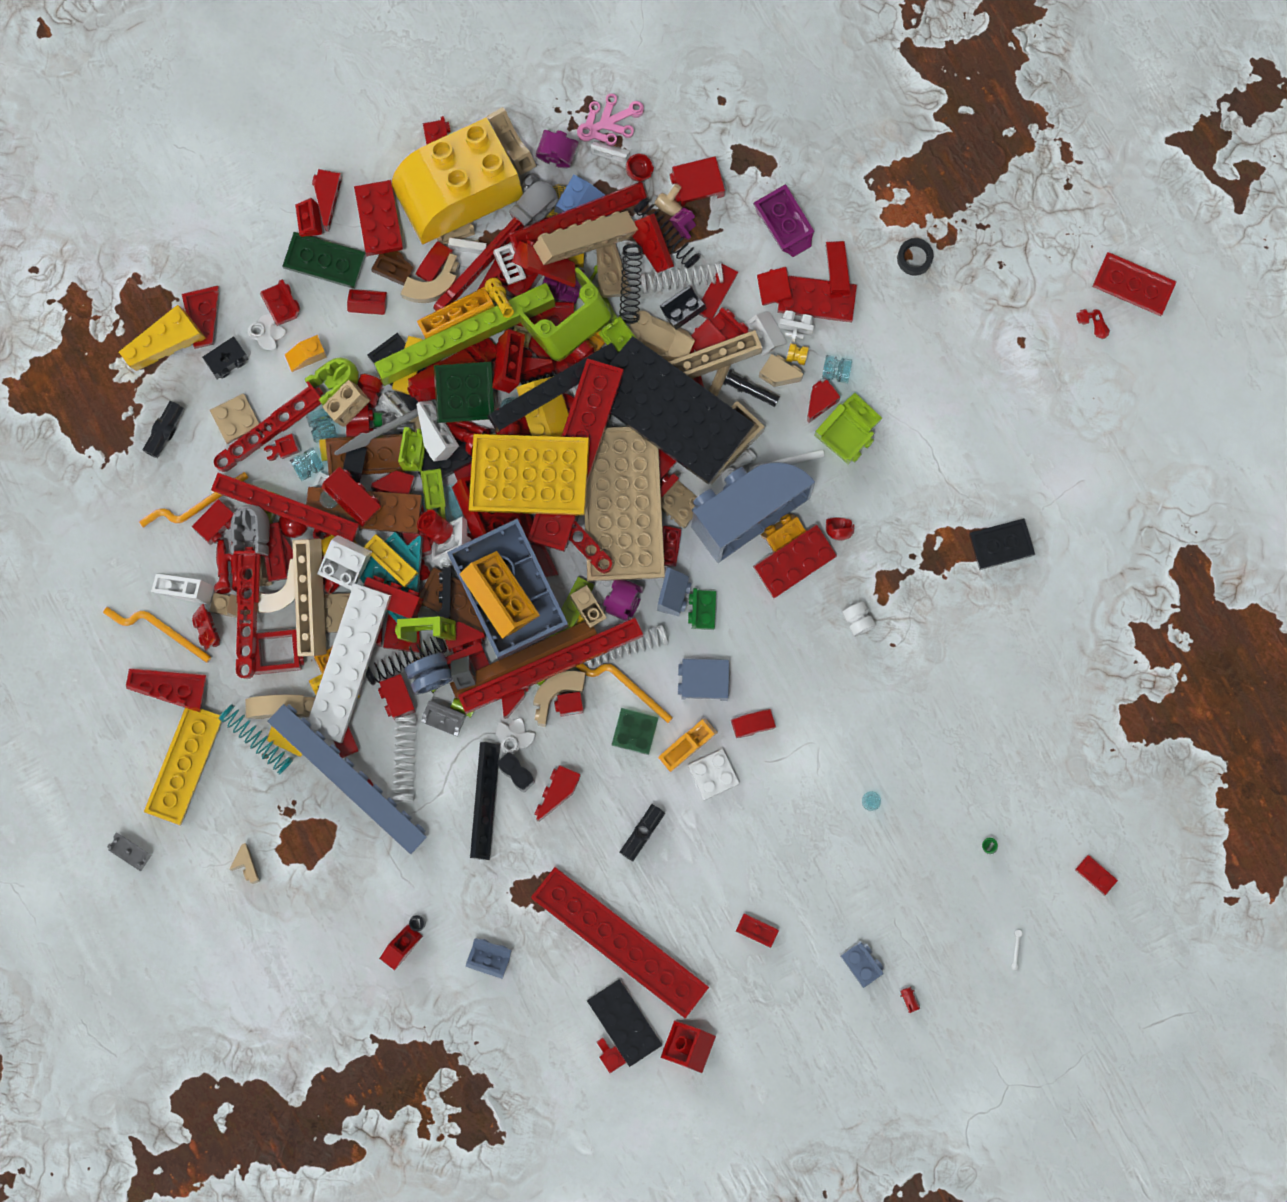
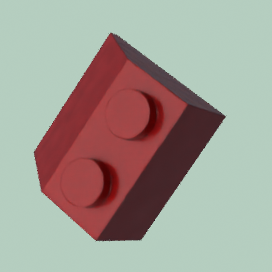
[660,1021,716,1073]

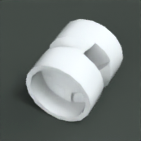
[842,601,876,637]

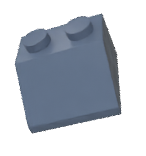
[657,567,692,616]

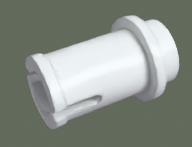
[732,449,757,469]

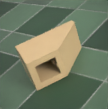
[759,354,803,387]
[570,585,607,628]

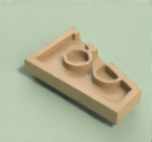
[596,244,631,298]

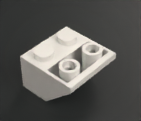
[317,535,372,590]

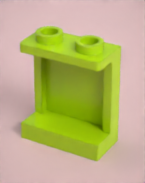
[814,404,875,465]
[395,616,456,643]

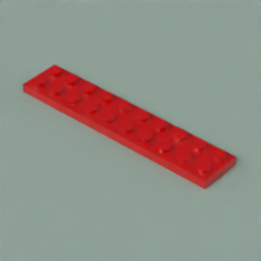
[527,359,624,552]
[531,867,709,1019]

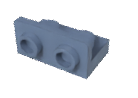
[840,942,884,988]

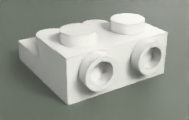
[432,517,472,569]

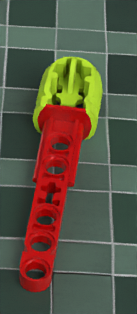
[214,357,359,472]

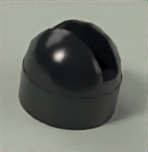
[409,915,426,931]

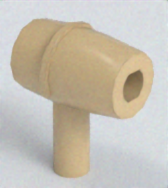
[654,184,682,217]

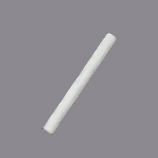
[749,450,825,471]

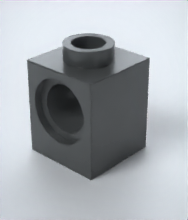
[451,656,476,690]

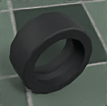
[897,238,934,276]

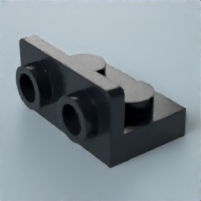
[660,285,707,330]

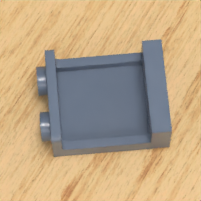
[678,659,729,701]

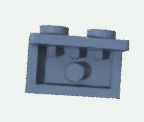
[465,938,512,979]

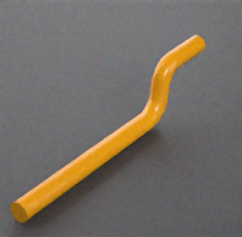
[139,472,248,528]
[103,607,211,663]
[575,663,673,723]

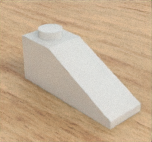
[416,401,459,461]
[151,574,214,605]

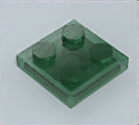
[611,708,659,756]

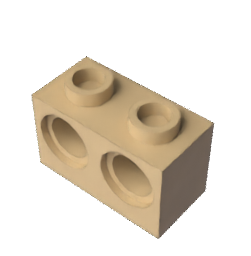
[322,380,370,427]

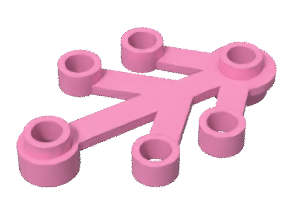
[577,93,644,146]

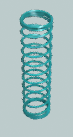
[218,704,293,775]

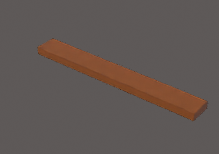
[450,621,597,699]

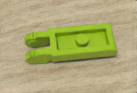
[420,469,446,519]

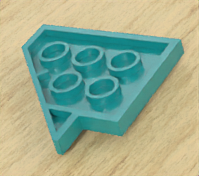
[359,532,423,622]

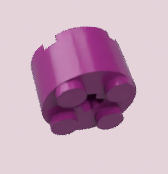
[536,130,579,169]
[603,580,643,621]

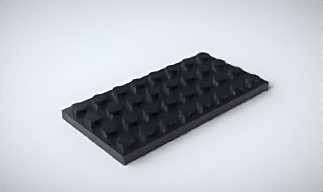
[609,336,755,485]

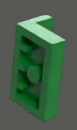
[688,588,716,630]

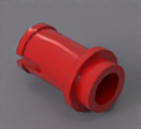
[900,987,920,1013]

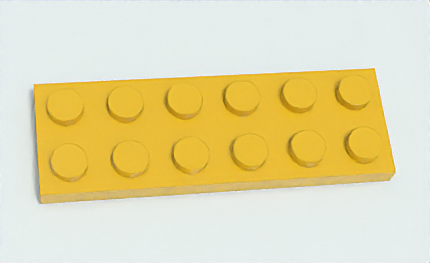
[144,708,222,826]

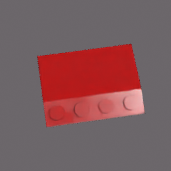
[452,476,533,540]

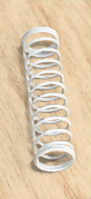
[641,263,724,294]
[587,625,668,668]
[393,717,416,802]

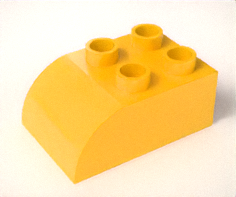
[392,117,523,245]

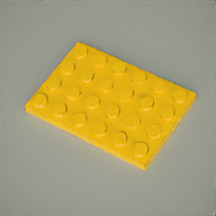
[469,434,589,515]

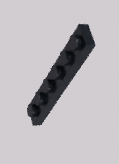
[470,742,500,860]

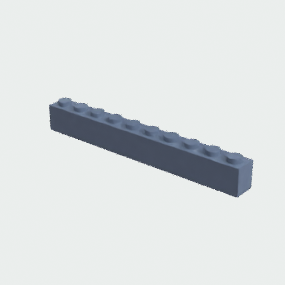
[267,704,427,854]

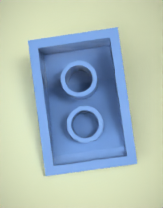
[554,175,610,217]

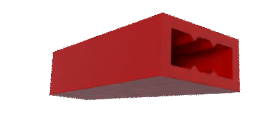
[407,349,476,402]

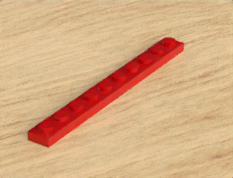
[458,618,644,714]

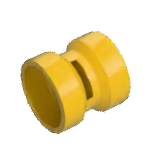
[786,343,809,365]

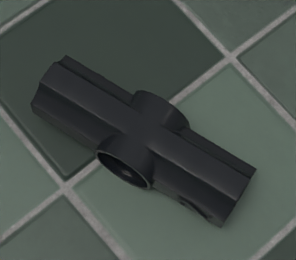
[142,401,185,459]
[619,804,666,862]

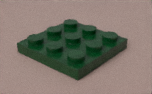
[433,362,494,423]

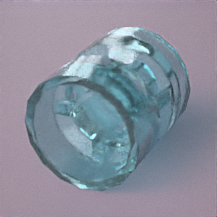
[822,355,852,384]
[306,409,338,443]
[290,447,325,481]

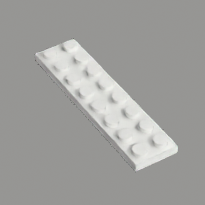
[308,583,391,743]

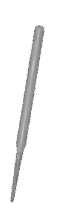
[334,399,436,455]

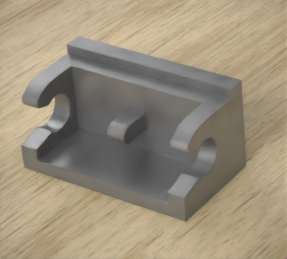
[422,701,466,737]
[107,832,152,871]

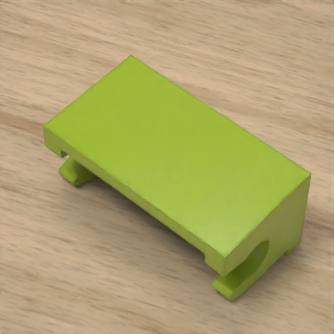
[598,317,636,353]
[398,427,425,471]

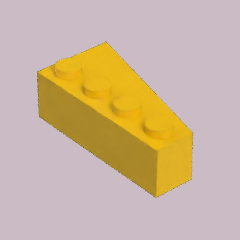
[119,305,206,371]

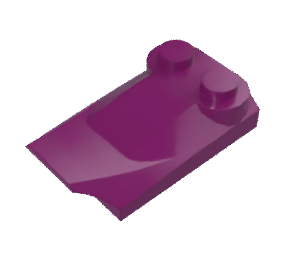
[753,184,815,257]

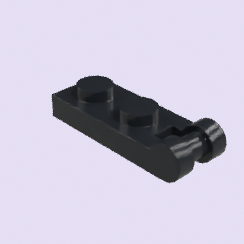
[438,567,452,619]

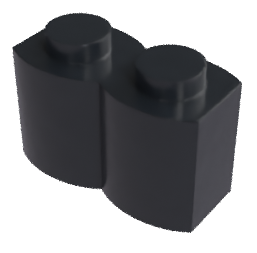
[497,752,534,793]

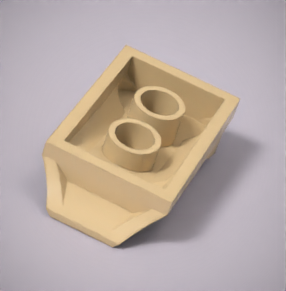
[629,310,695,362]

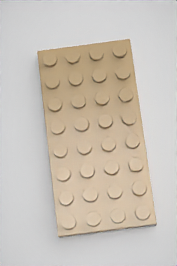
[584,427,665,582]

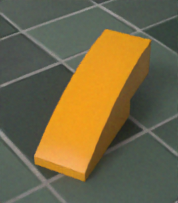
[658,718,718,772]

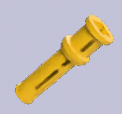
[485,278,514,318]

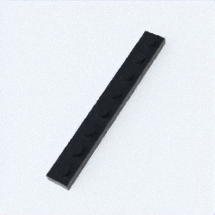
[487,343,618,432]

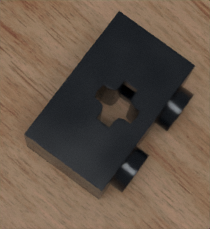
[202,336,248,380]

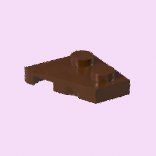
[371,251,414,286]

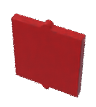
[757,267,792,306]
[691,319,728,352]

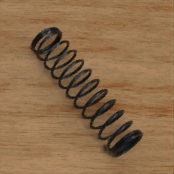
[633,197,701,269]
[619,244,643,324]
[366,636,447,686]

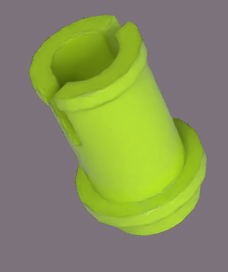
[450,698,475,718]

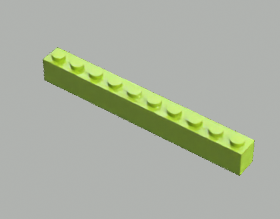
[374,283,555,386]

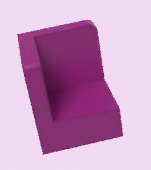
[669,208,696,239]

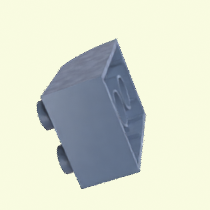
[691,462,815,563]
[447,519,568,660]

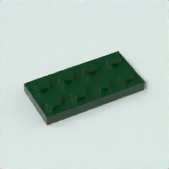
[282,232,366,289]

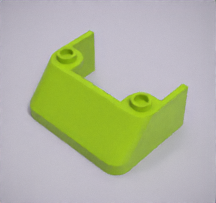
[519,267,611,361]

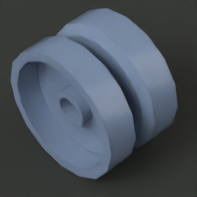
[404,653,453,695]

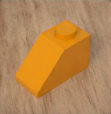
[284,335,327,372]

